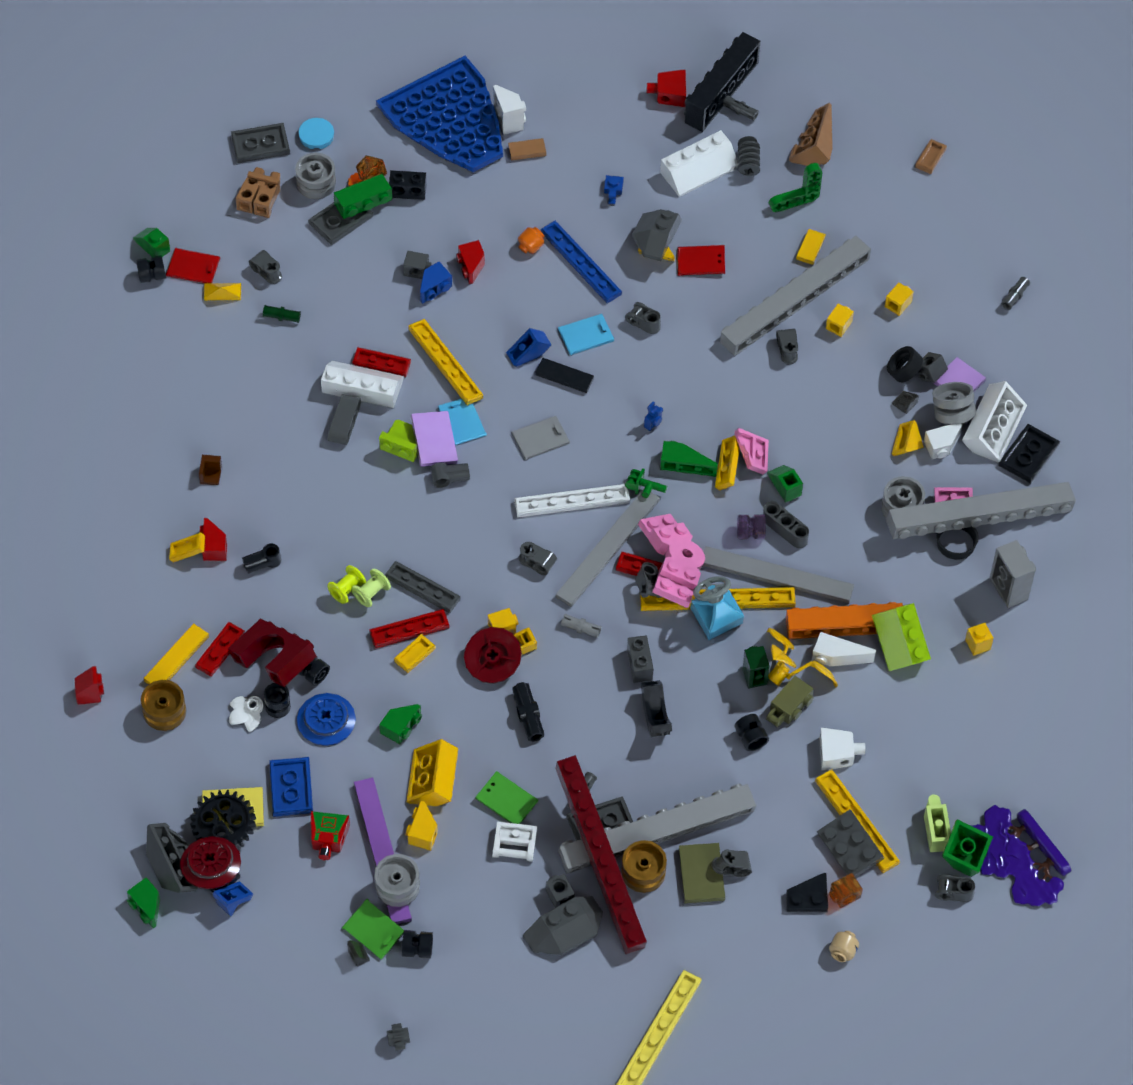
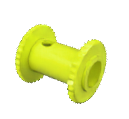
[327,565,366,604]

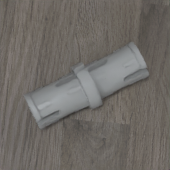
[561,614,602,638]

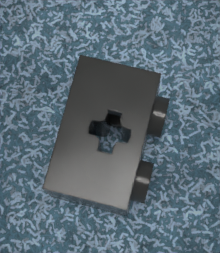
[627,635,654,683]

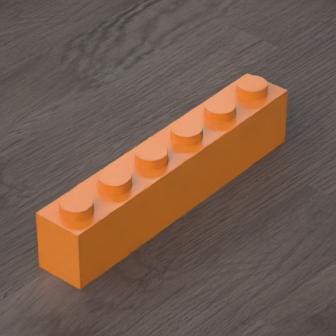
[785,602,903,639]

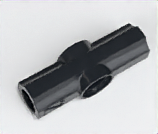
[512,682,544,742]

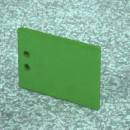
[475,771,538,824]
[342,899,404,960]

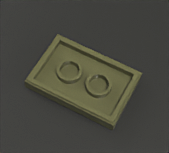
[679,843,725,903]

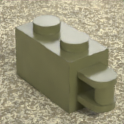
[766,676,814,727]

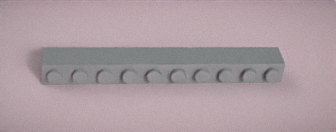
[720,236,871,356]
[886,482,1076,539]
[558,784,756,874]

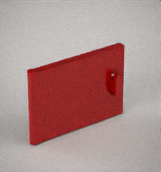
[678,245,725,276]
[166,248,220,283]

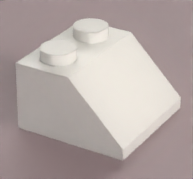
[493,85,526,135]

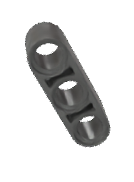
[328,394,361,445]
[762,501,809,548]

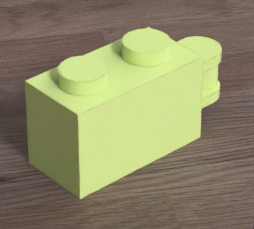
[924,794,951,852]

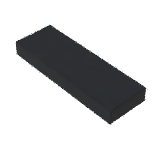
[535,358,594,393]

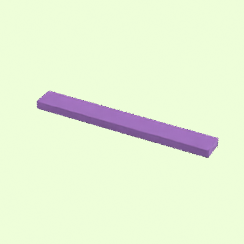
[354,777,412,925]

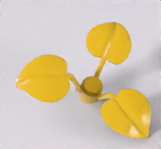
[767,627,838,688]

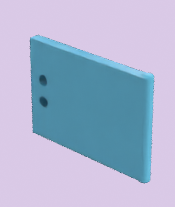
[558,314,614,355]
[438,399,487,445]

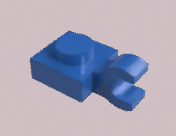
[604,175,624,204]
[644,402,663,431]

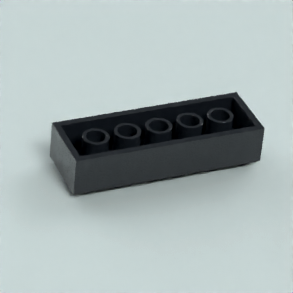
[684,32,761,132]

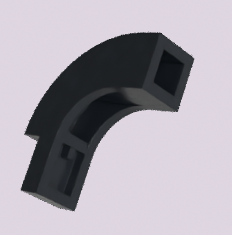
[641,680,672,737]

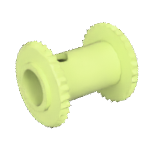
[352,569,391,607]

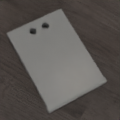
[511,416,570,460]

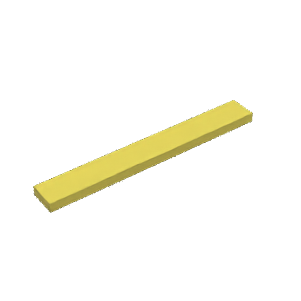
[616,970,702,1085]

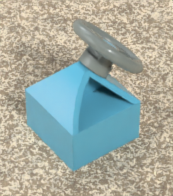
[690,576,744,640]

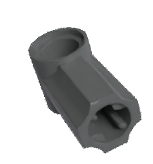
[431,463,470,488]

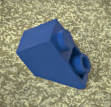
[420,261,452,304]

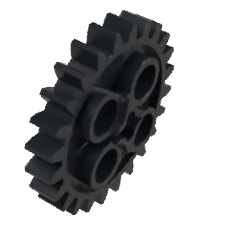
[190,790,256,847]

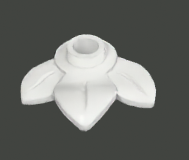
[229,696,264,732]

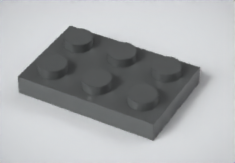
[817,810,884,881]

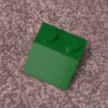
[942,819,993,877]

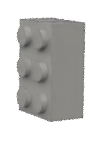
[990,540,1036,608]

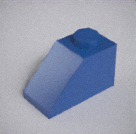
[506,328,551,367]

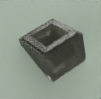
[892,391,919,414]
[347,940,370,967]

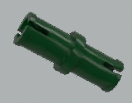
[262,305,301,323]

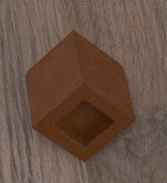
[199,454,222,485]

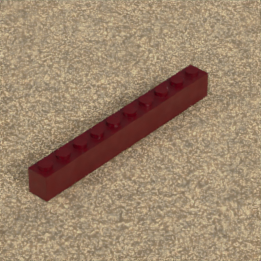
[555,755,647,954]

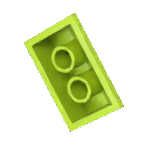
[872,603,931,671]

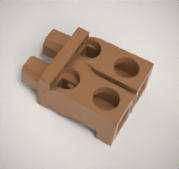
[236,167,281,218]

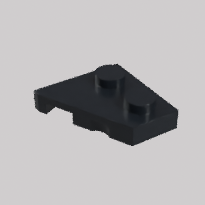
[786,873,828,912]

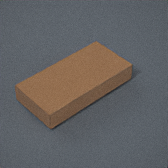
[508,138,546,161]
[915,139,947,174]

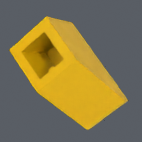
[406,801,438,851]

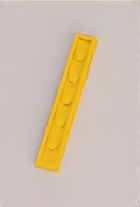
[408,319,483,406]
[815,769,900,873]

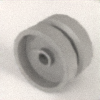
[295,152,336,199]
[932,382,976,424]
[881,476,925,519]
[374,854,420,907]

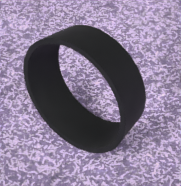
[936,526,978,560]

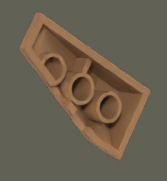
[789,102,833,166]

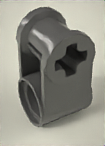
[248,250,282,284]
[625,302,661,334]
[776,328,798,364]
[519,542,557,575]
[635,562,662,598]
[712,849,752,877]
[935,874,975,902]

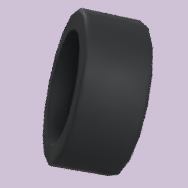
[887,346,923,383]

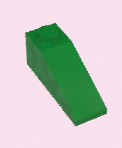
[660,441,718,477]

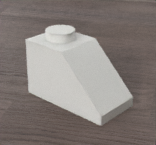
[924,424,962,459]

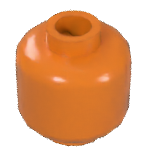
[518,227,545,254]

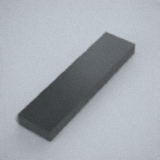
[385,561,460,613]

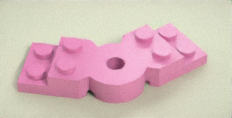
[638,514,705,608]

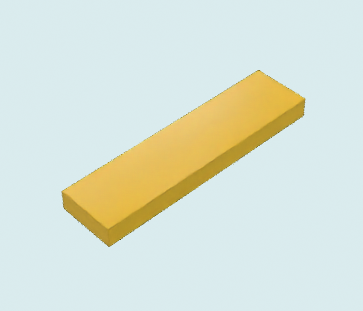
[144,623,209,684]

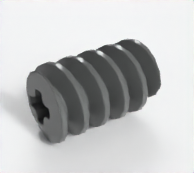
[738,136,760,176]

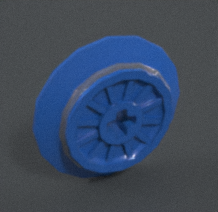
[297,693,356,746]

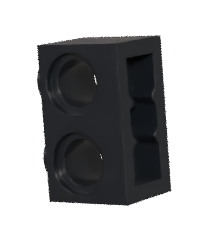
[389,170,427,200]

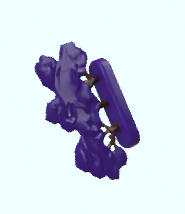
[970,805,1072,907]

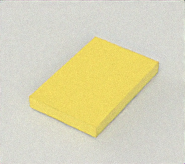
[202,787,264,828]

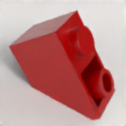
[456,240,485,284]
[200,518,227,561]
[74,666,104,705]

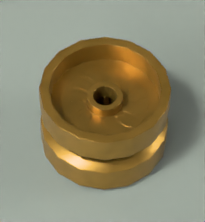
[141,680,187,731]
[621,840,667,893]

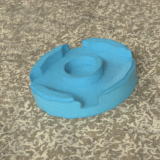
[299,118,334,149]

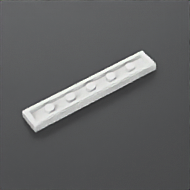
[514,484,630,518]

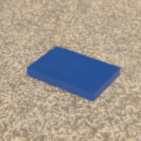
[269,757,313,817]

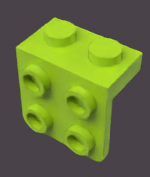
[379,420,418,462]

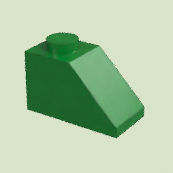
[133,228,170,257]

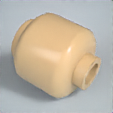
[829,931,859,962]

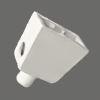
[819,728,865,771]

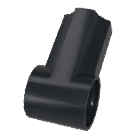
[242,543,282,574]

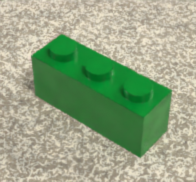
[334,174,392,219]

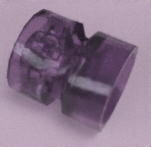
[737,514,766,539]

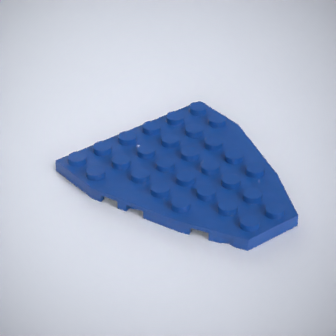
[376,55,503,172]

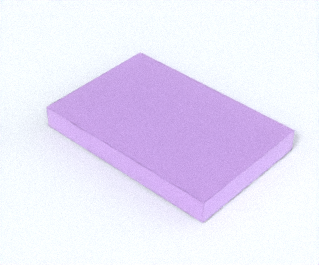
[411,411,458,467]

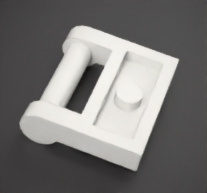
[492,822,537,862]

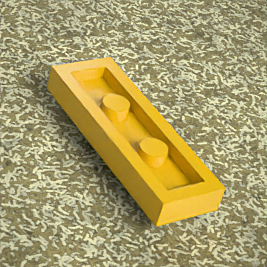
[715,435,740,491]

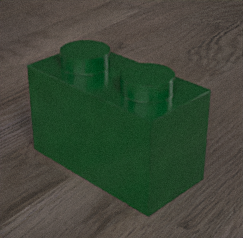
[742,646,770,689]

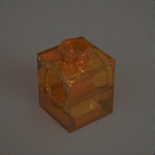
[356,155,387,181]
[829,873,863,908]

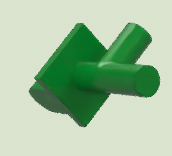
[625,468,668,498]

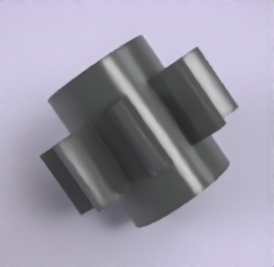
[387,1023,410,1050]

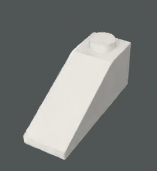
[812,632,876,666]

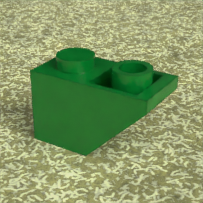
[767,465,803,503]
[379,704,422,745]
[127,877,160,928]

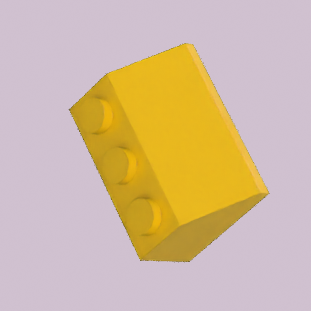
[406,739,458,806]

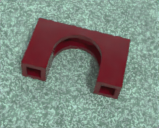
[228,618,317,687]

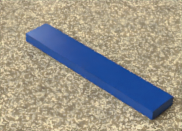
[541,220,622,304]

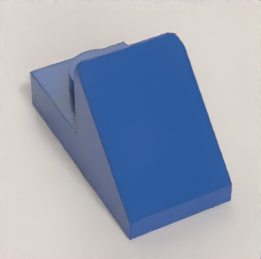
[212,881,253,917]

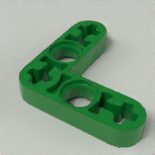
[768,163,823,212]

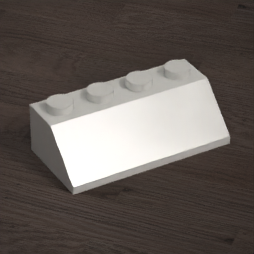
[660,130,738,197]
[321,361,404,408]
[962,381,1027,462]

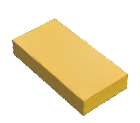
[796,229,826,265]
[169,533,205,563]
[394,634,436,673]

